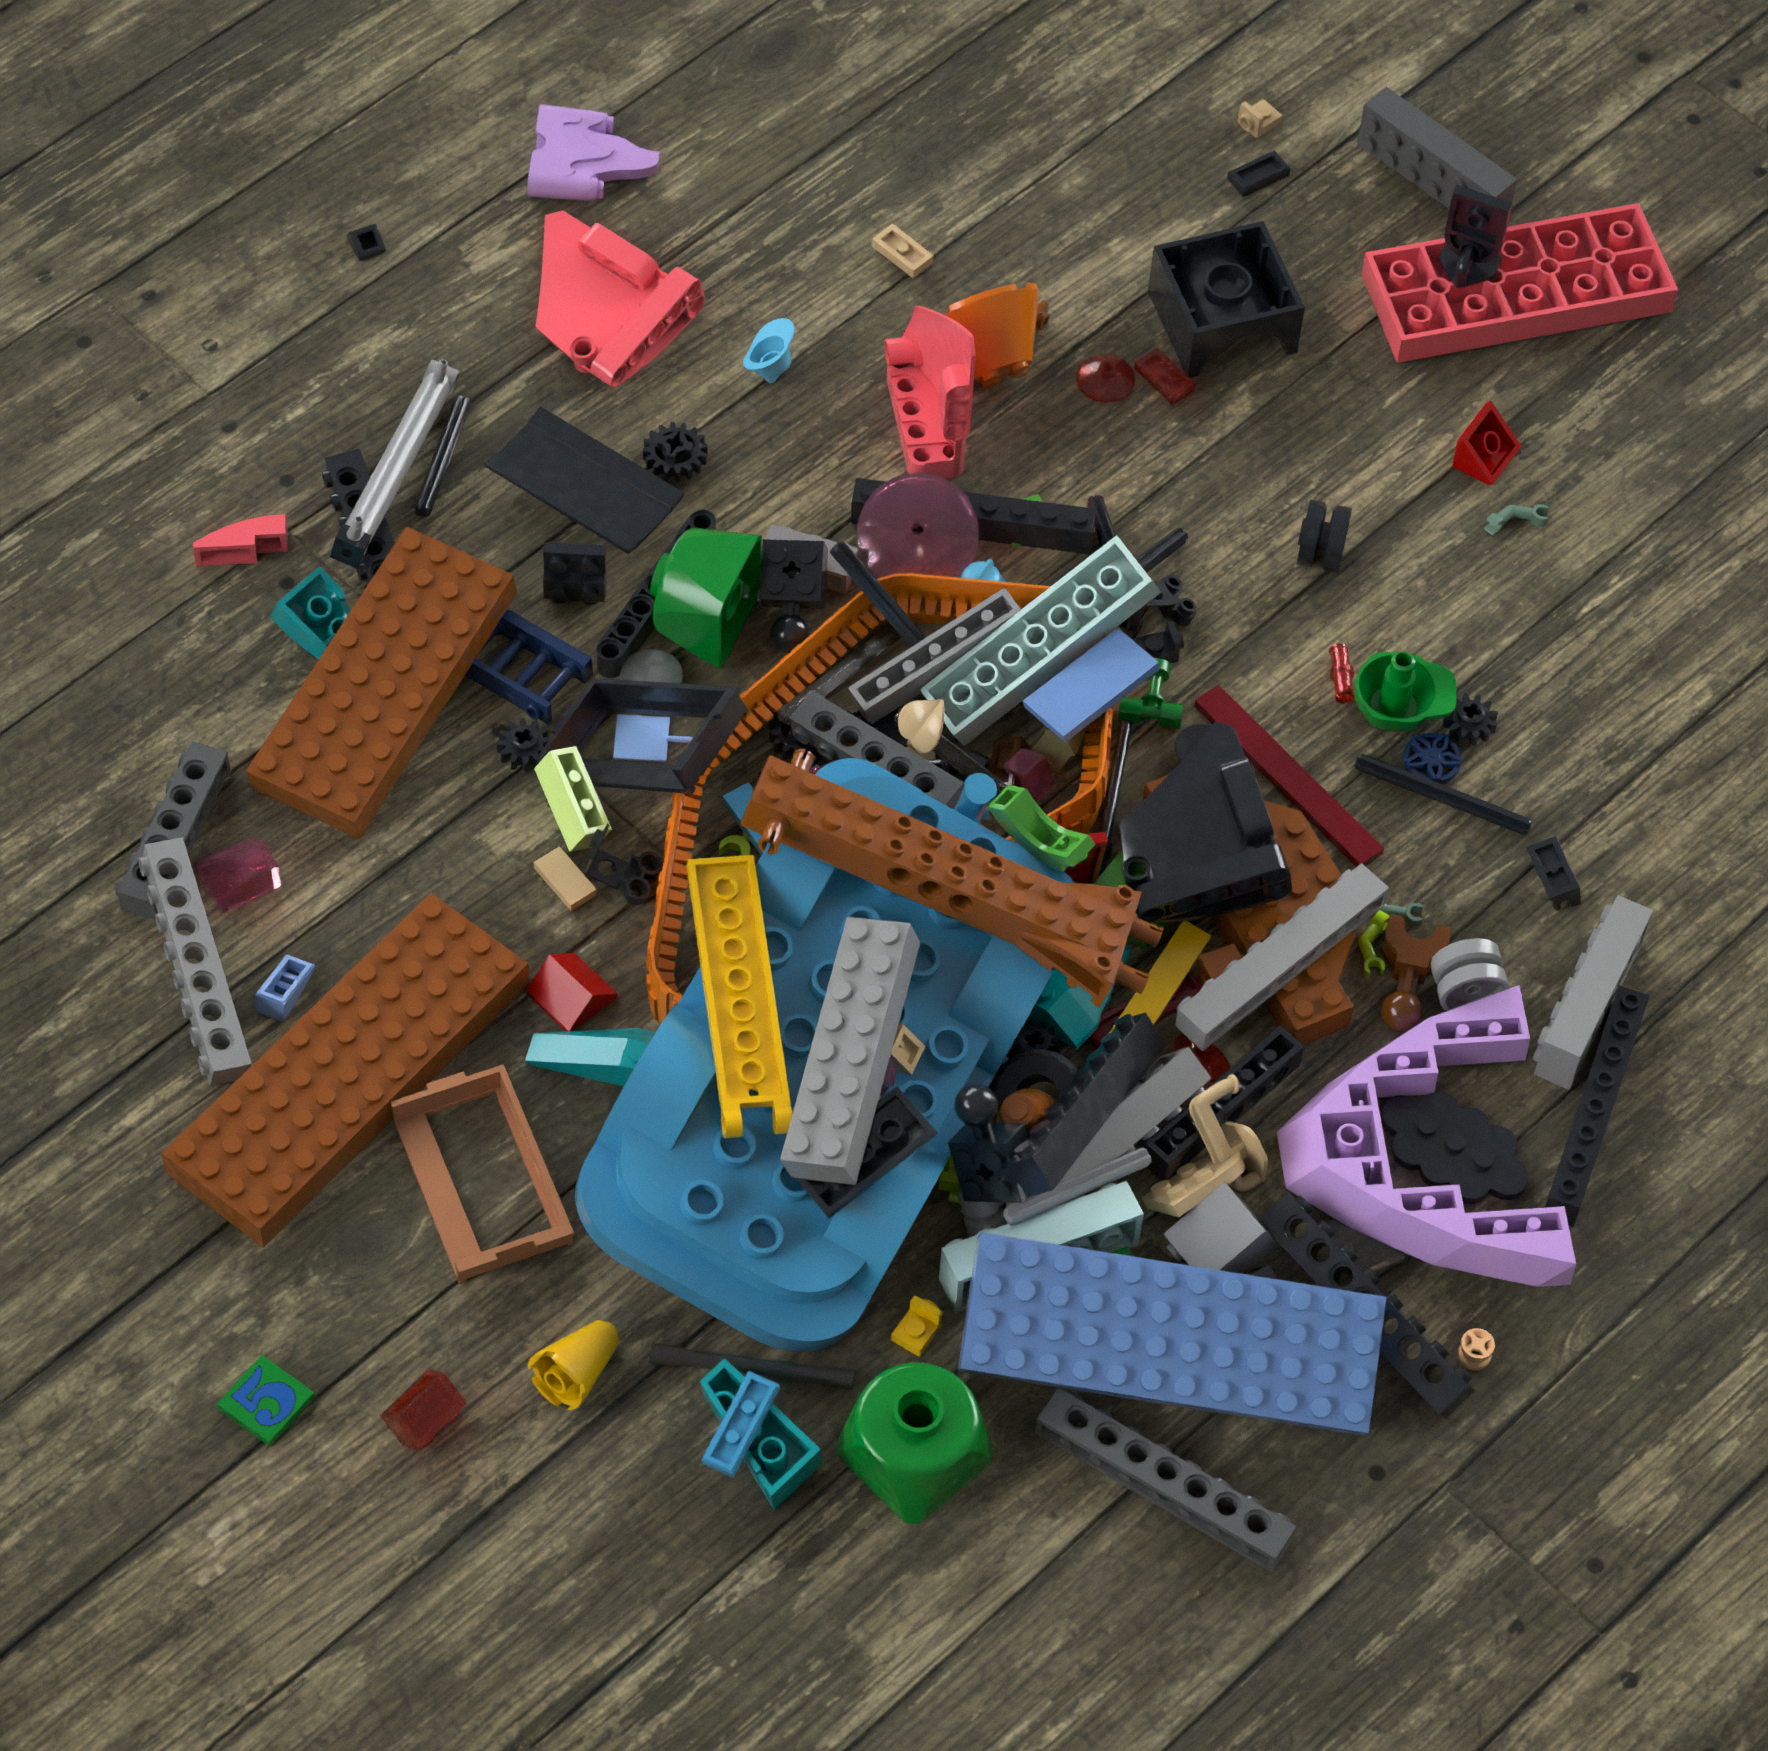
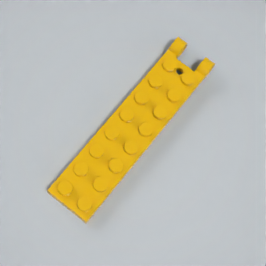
[686,855,793,1138]

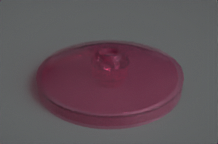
[857,473,979,579]

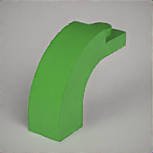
[987,784,1096,872]

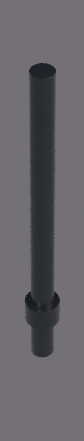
[1097,720,1133,879]

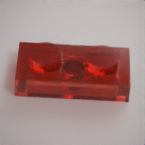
[1134,348,1196,406]

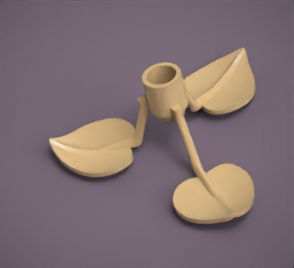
[845,699,945,762]

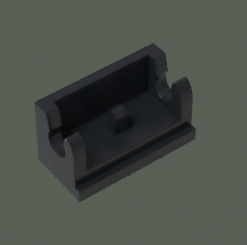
[1526,836,1581,911]

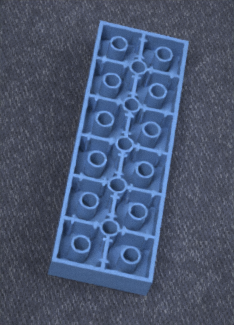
[957,1232,1386,1436]

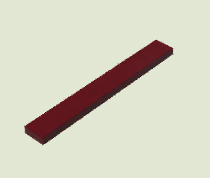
[1194,685,1384,867]

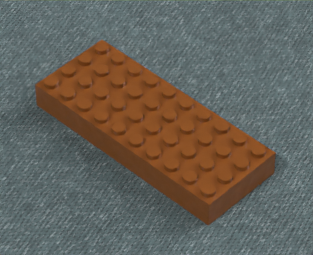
[246,526,517,839]

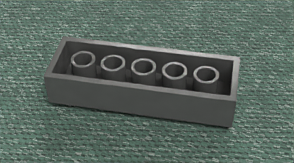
[1357,87,1517,209]

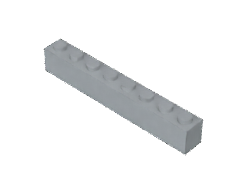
[1175,863,1389,1051]

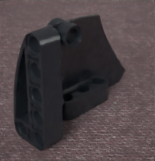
[1120,721,1293,923]

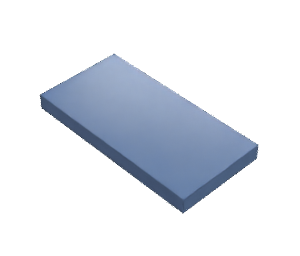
[1023,628,1160,743]

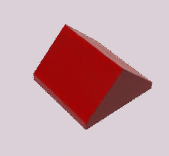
[1452,401,1521,485]
[526,953,618,1032]

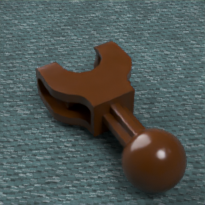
[1381,914,1451,1032]

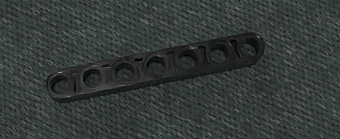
[596,509,716,678]

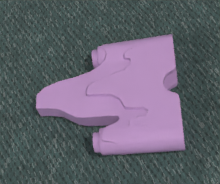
[527,104,659,201]

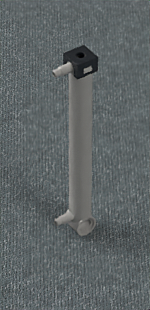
[330,359,460,569]

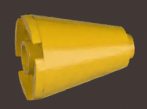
[528,1320,619,1410]

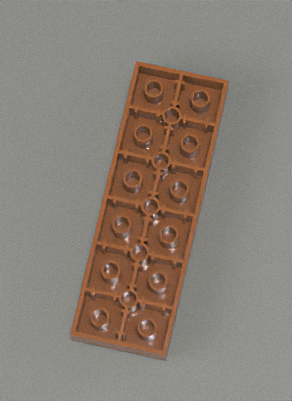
[161,893,530,1248]

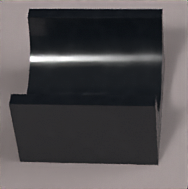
[1148,221,1305,379]

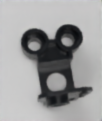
[1119,575,1196,639]
[583,824,663,905]

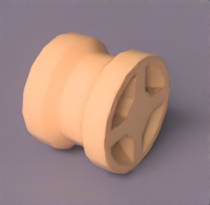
[1458,1328,1495,1371]

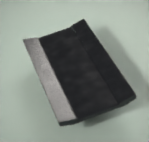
[484,406,684,554]

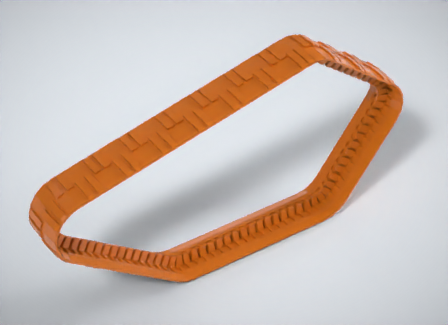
[646,573,1117,1025]

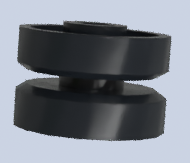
[1297,499,1352,573]

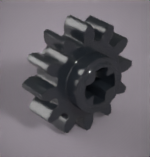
[1442,693,1498,746]
[496,718,551,772]

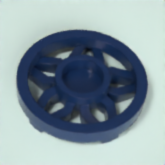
[1403,733,1462,784]

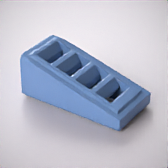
[255,954,315,1022]

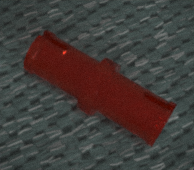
[1329,643,1355,704]

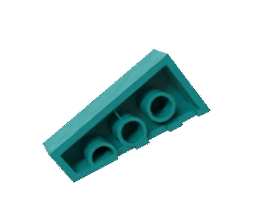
[700,1358,823,1510]

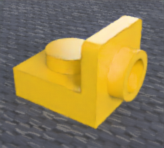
[891,1295,943,1357]

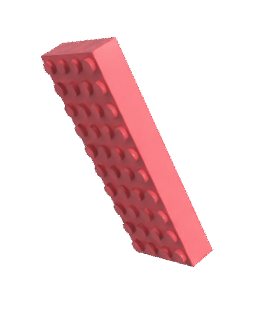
[1361,203,1678,363]

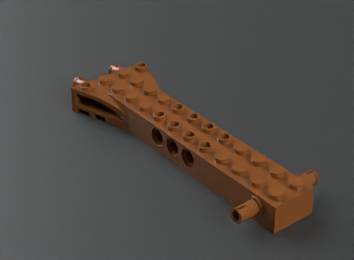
[740,749,1163,1008]

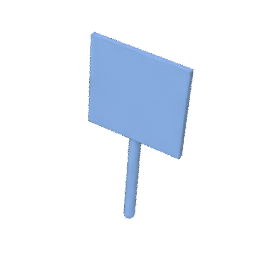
[613,714,693,762]

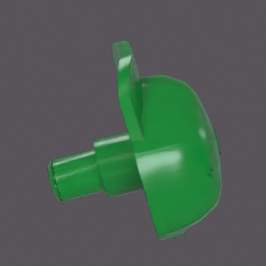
[1353,651,1457,732]

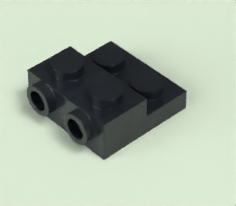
[543,542,607,605]

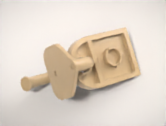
[1142,1074,1268,1217]

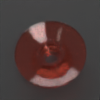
[1076,354,1135,402]
[1173,1034,1231,1083]

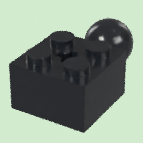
[759,539,828,653]
[948,1083,1028,1203]

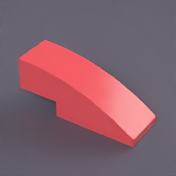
[193,514,288,566]

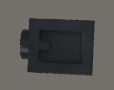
[1135,621,1184,663]

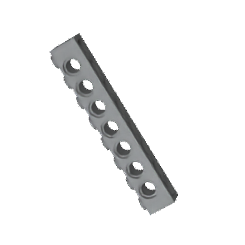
[139,837,252,1086]

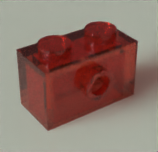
[380,1369,467,1450]

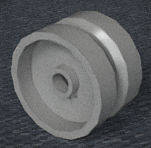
[1430,938,1510,1011]

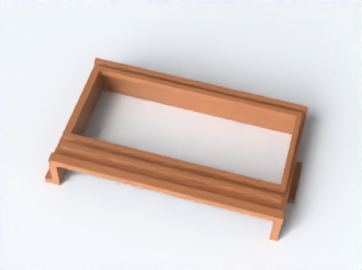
[391,1064,574,1284]

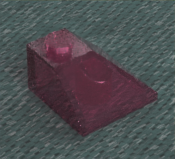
[194,836,281,913]

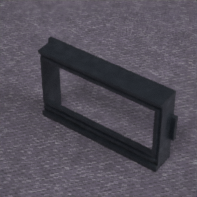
[536,678,749,794]

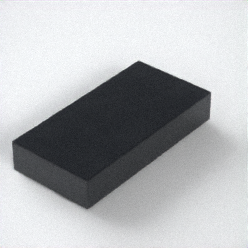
[1227,150,1291,197]

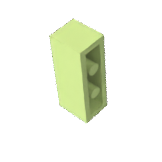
[534,746,612,852]

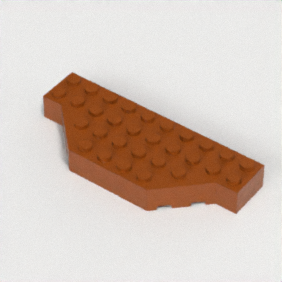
[1143,774,1359,1045]

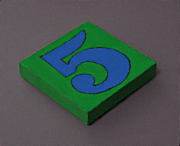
[217,1355,315,1447]

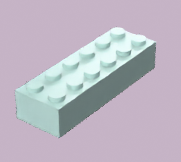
[939,1181,1144,1313]

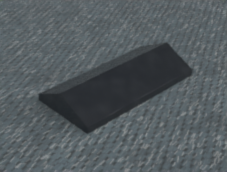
[795,1086,937,1219]

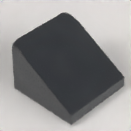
[346,223,386,260]

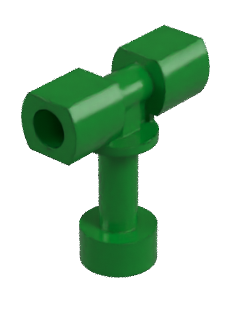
[1119,658,1183,729]

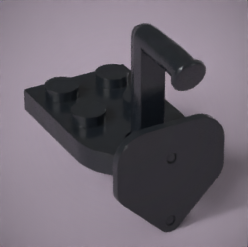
[1439,185,1513,288]

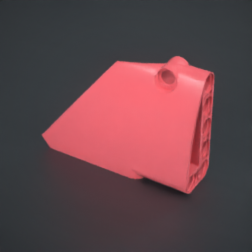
[536,211,705,388]
[884,306,976,482]

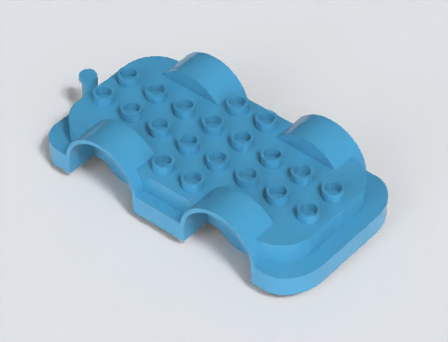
[575,758,1074,1352]

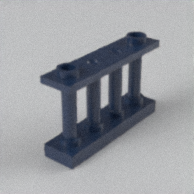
[465,609,593,725]

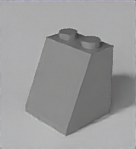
[1164,1182,1281,1273]

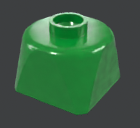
[650,528,762,669]
[837,1362,993,1524]

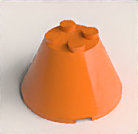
[945,283,1039,388]

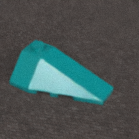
[270,566,351,660]
[1026,945,1132,1050]
[525,1028,656,1086]

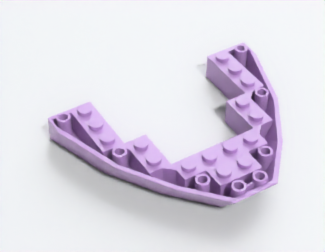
[1277,985,1576,1287]

